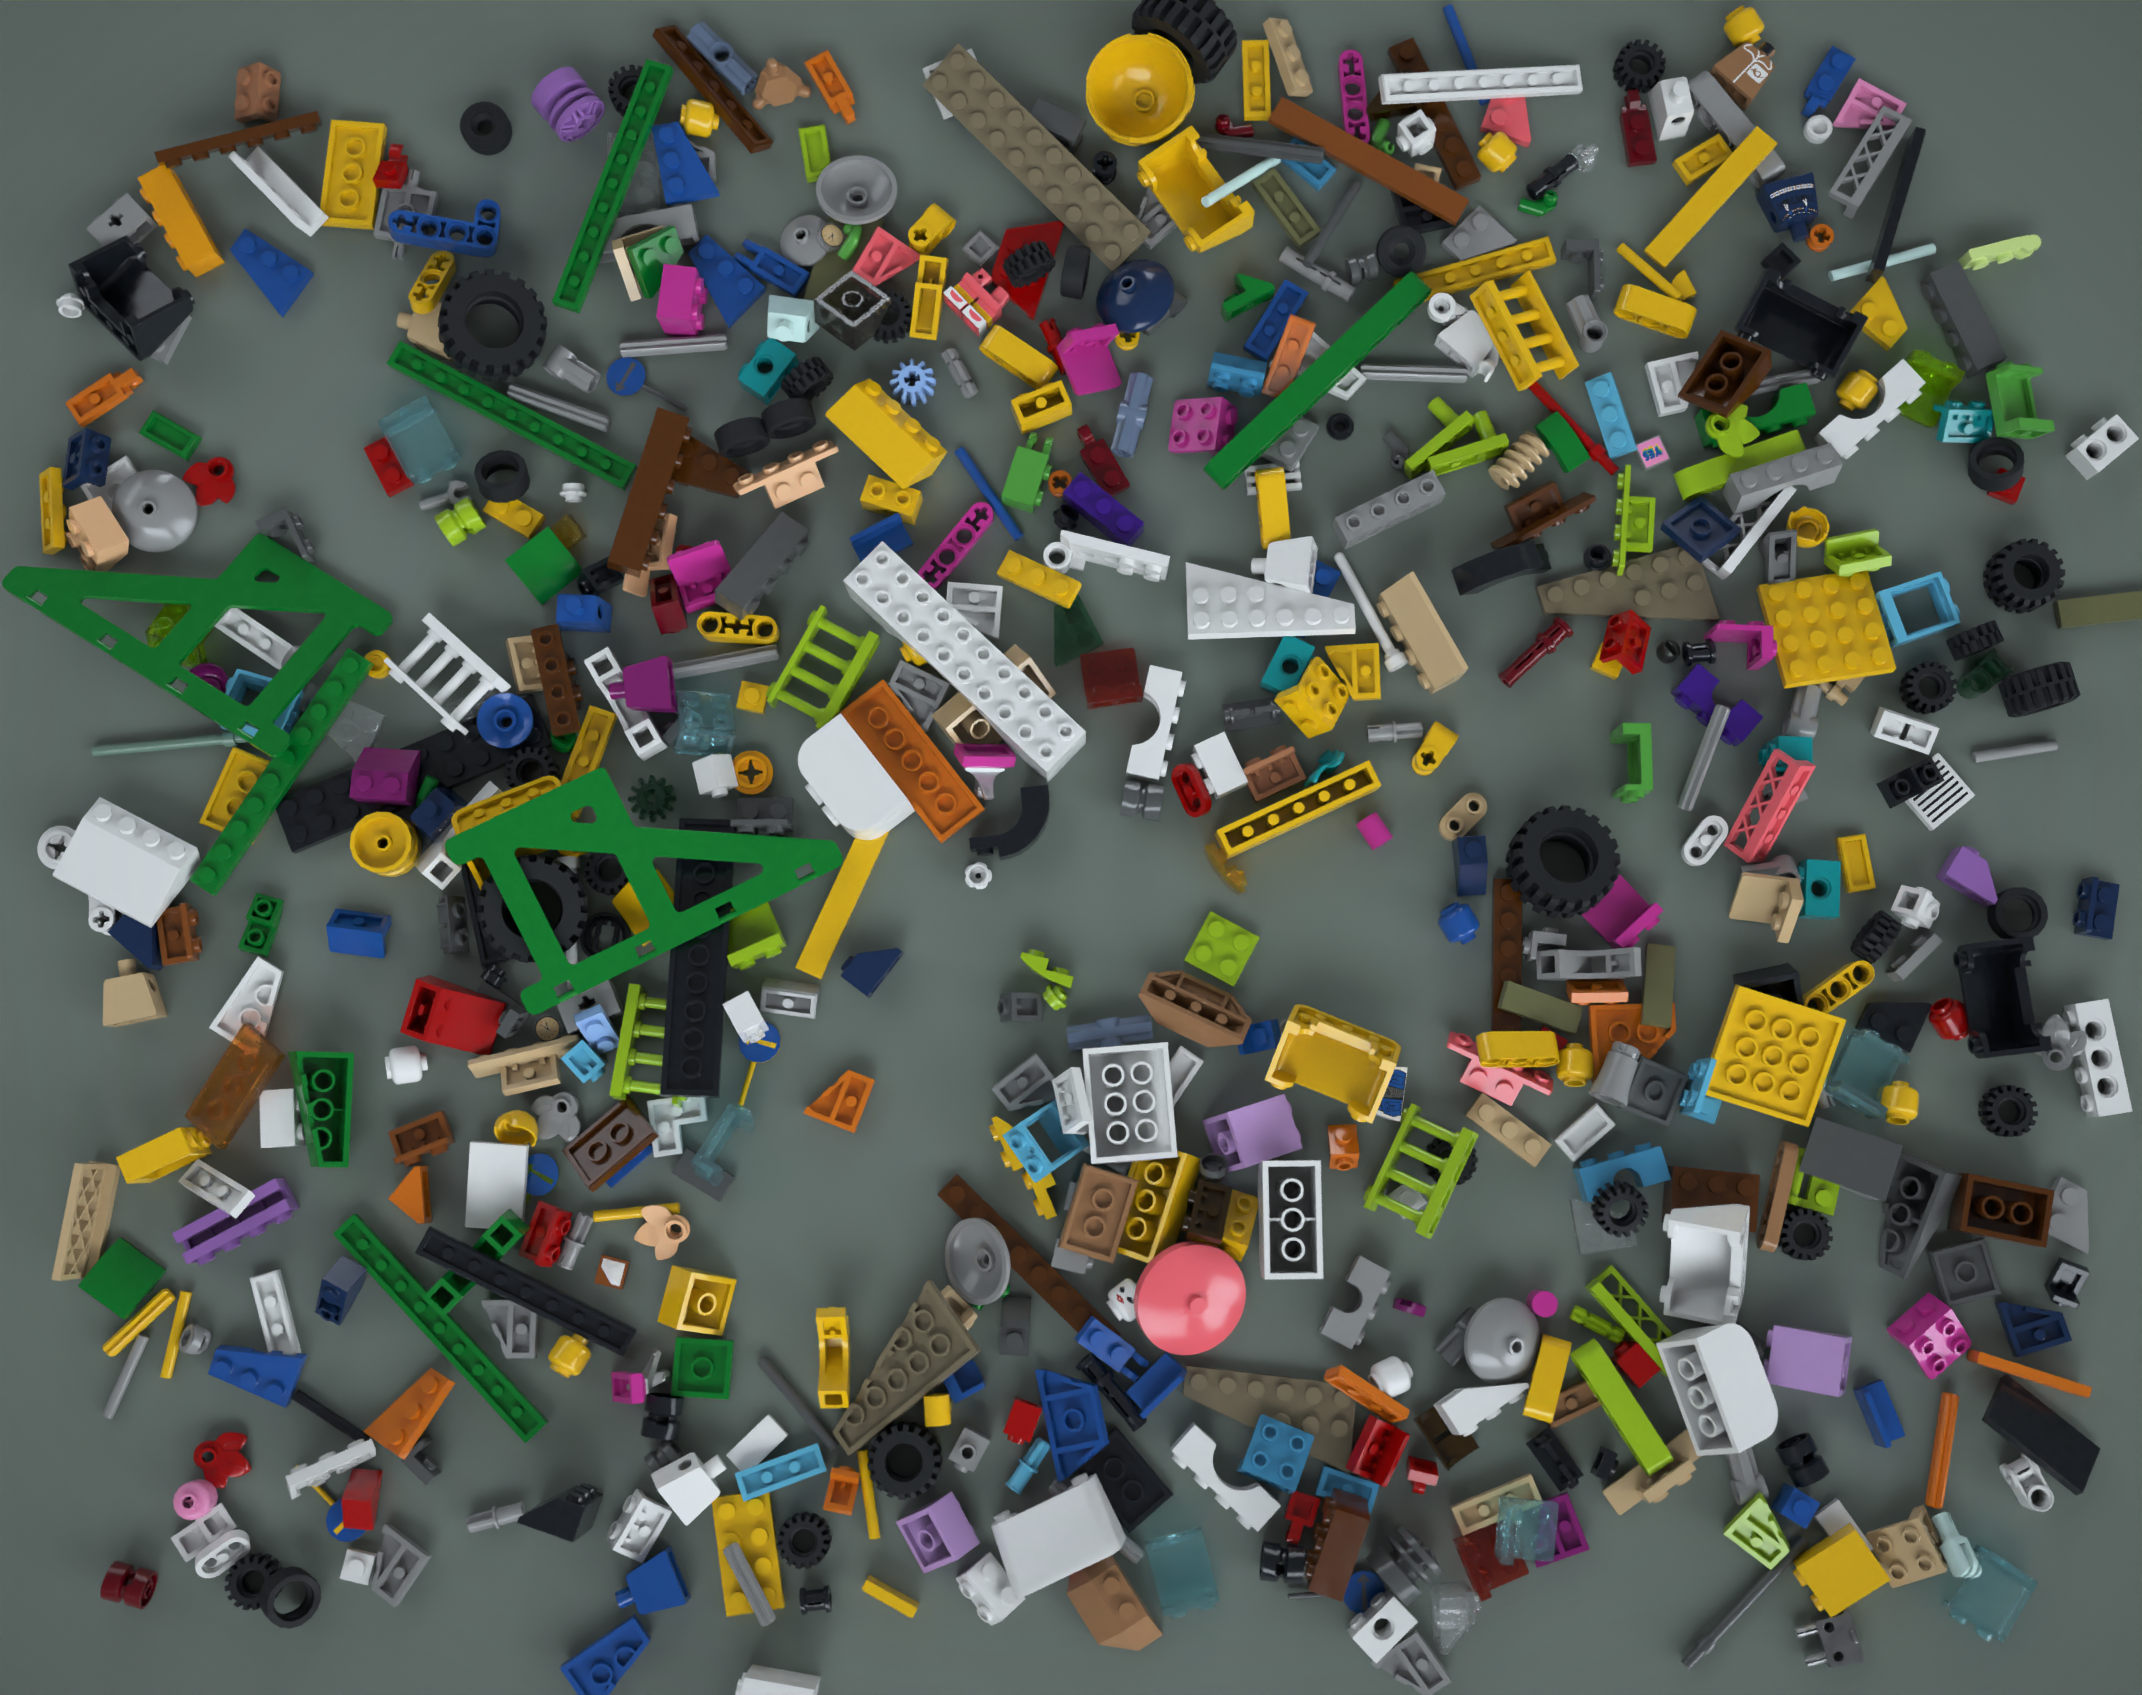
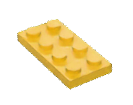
[320,120,387,230]
[712,1492,786,1617]

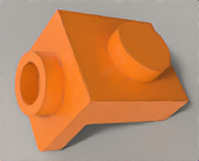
[1327,1124,1360,1171]
[823,1466,860,1516]

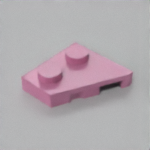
[1832,78,1907,130]

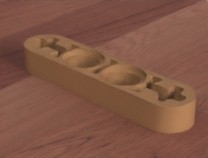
[1757,1141,1799,1253]

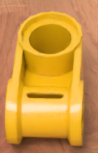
[908,203,956,255]
[1411,721,1459,776]

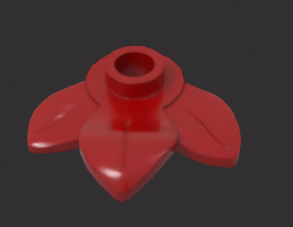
[182,457,236,506]
[193,1432,252,1489]

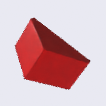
[342,1468,383,1530]

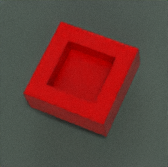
[1987,467,2026,505]

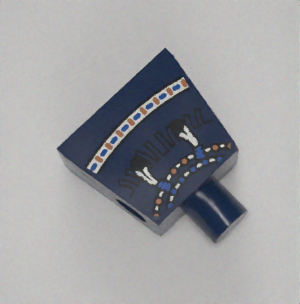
[1756,172,1818,242]
[410,788,469,843]

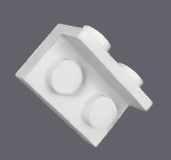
[1052,1067,1091,1135]
[607,1489,672,1563]

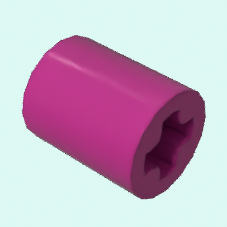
[1356,812,1393,851]
[1526,1289,1558,1317]

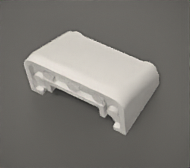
[1659,1204,1750,1325]
[991,1473,1126,1598]

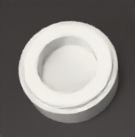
[1803,115,1833,144]

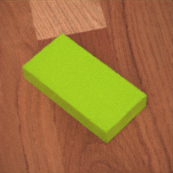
[798,124,831,183]

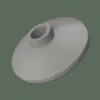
[780,215,830,267]

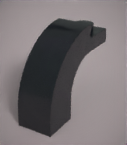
[1451,541,1552,596]
[969,785,1050,861]

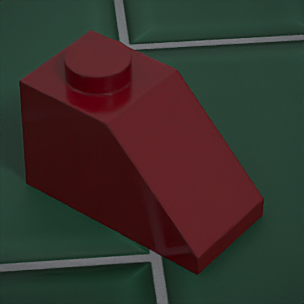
[649,574,688,635]

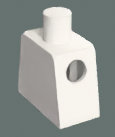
[1648,77,1694,141]
[1251,536,1318,594]
[651,1453,727,1526]

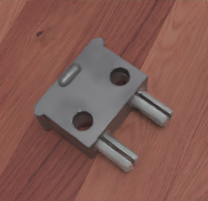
[1795,1609,1865,1668]

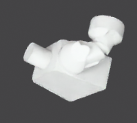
[1427,293,1499,382]

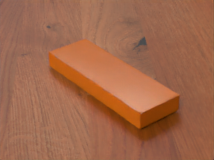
[1261,314,1317,398]
[1323,1365,1410,1424]

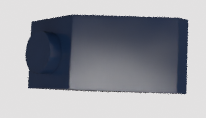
[1452,835,1488,897]
[108,914,163,971]
[841,948,904,998]

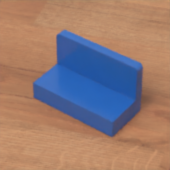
[849,513,913,562]
[326,908,392,959]
[1126,1352,1187,1419]
[1853,1379,1906,1448]

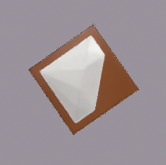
[594,1254,631,1290]

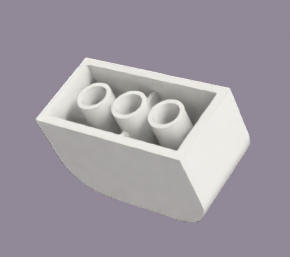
[798,713,915,840]
[1258,1160,1323,1279]
[1656,1323,1778,1456]

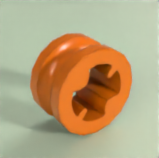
[1806,224,1834,252]
[1048,470,1072,498]

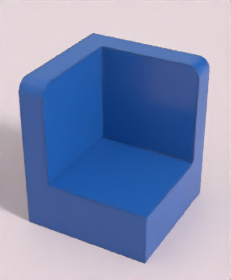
[943,1360,987,1404]

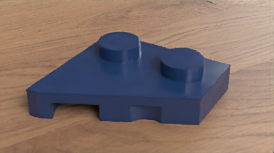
[1995,1301,2072,1357]

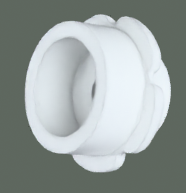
[56,293,85,318]
[560,483,587,503]
[965,862,992,890]

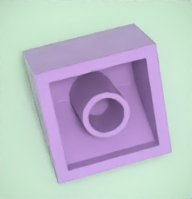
[896,1491,980,1573]

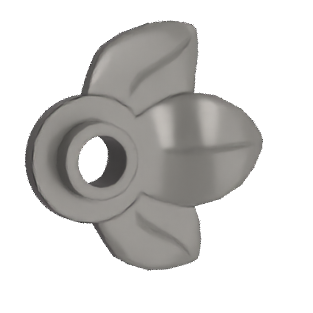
[2033,1014,2087,1071]
[531,1091,581,1144]

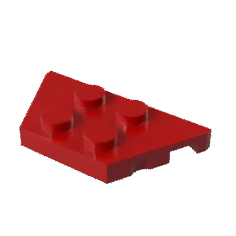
[991,220,1065,320]

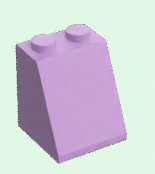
[1202,1094,1303,1173]
[1763,1325,1852,1397]

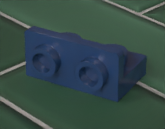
[62,428,111,491]
[2072,876,2120,940]

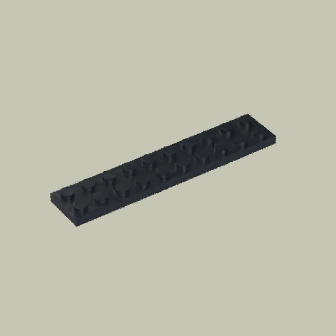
[276,694,552,854]
[660,818,736,1098]

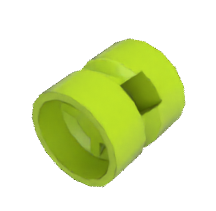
[434,496,487,547]

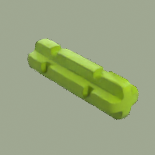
[1569,1306,1625,1344]

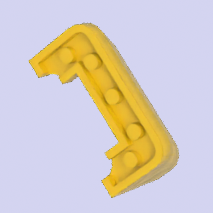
[1137,125,1255,254]
[451,776,589,890]
[1265,1004,1401,1123]

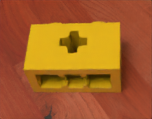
[860,475,923,525]

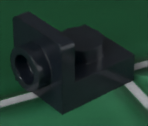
[577,556,624,597]

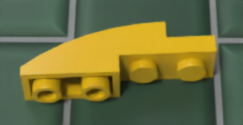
[989,1116,1057,1220]

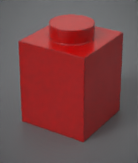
[1610,1340,1661,1388]
[1003,1396,1042,1445]

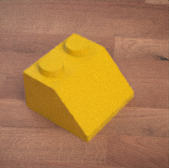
[657,1265,737,1336]

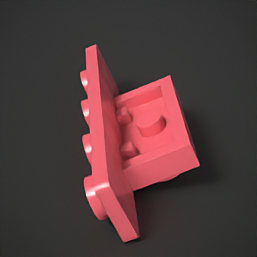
[1446,1031,1553,1106]

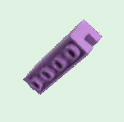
[172,1178,299,1266]

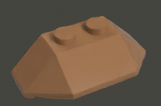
[1138,971,1252,1047]
[1067,1554,1163,1651]

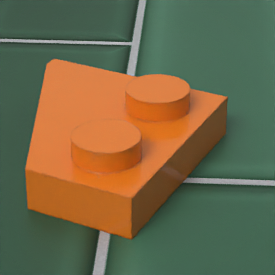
[803,1070,876,1133]

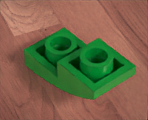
[1534,412,1590,473]
[238,893,284,958]

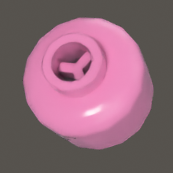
[173,1479,218,1520]

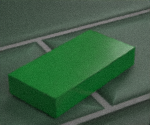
[139,410,202,461]

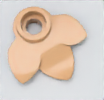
[634,1205,690,1260]

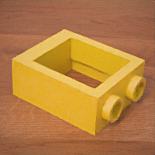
[116,1127,212,1184]

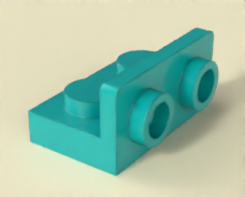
[1933,400,1994,443]

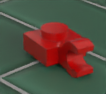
[373,144,409,189]
[1283,1490,1321,1545]

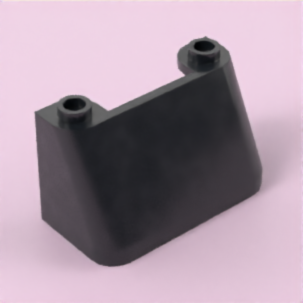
[68,236,195,361]
[1734,267,1869,381]
[1953,936,2053,1059]

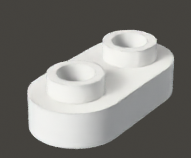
[1681,815,1728,866]
[195,1530,251,1578]

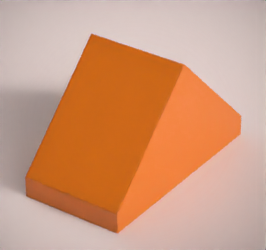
[388,1166,432,1224]

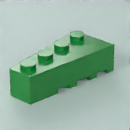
[288,1051,354,1168]

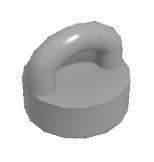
[179,1324,212,1355]

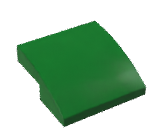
[504,526,583,605]
[78,1237,167,1320]

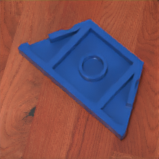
[1035,1368,1109,1482]

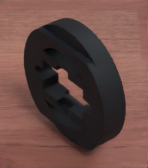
[580,912,631,957]

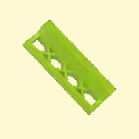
[1585,1265,1673,1377]

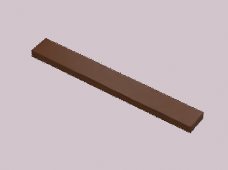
[1268,97,1469,226]

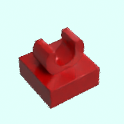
[1406,1456,1439,1495]

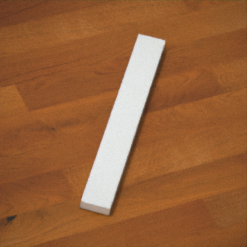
[1378,65,1583,105]

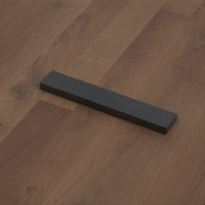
[1865,127,1926,283]

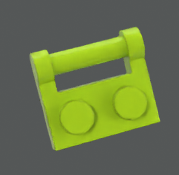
[1787,1147,1840,1216]

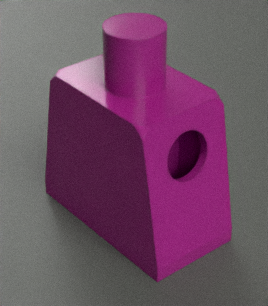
[609,656,677,713]

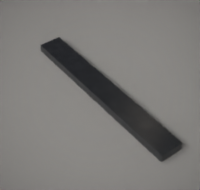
[415,1226,637,1357]

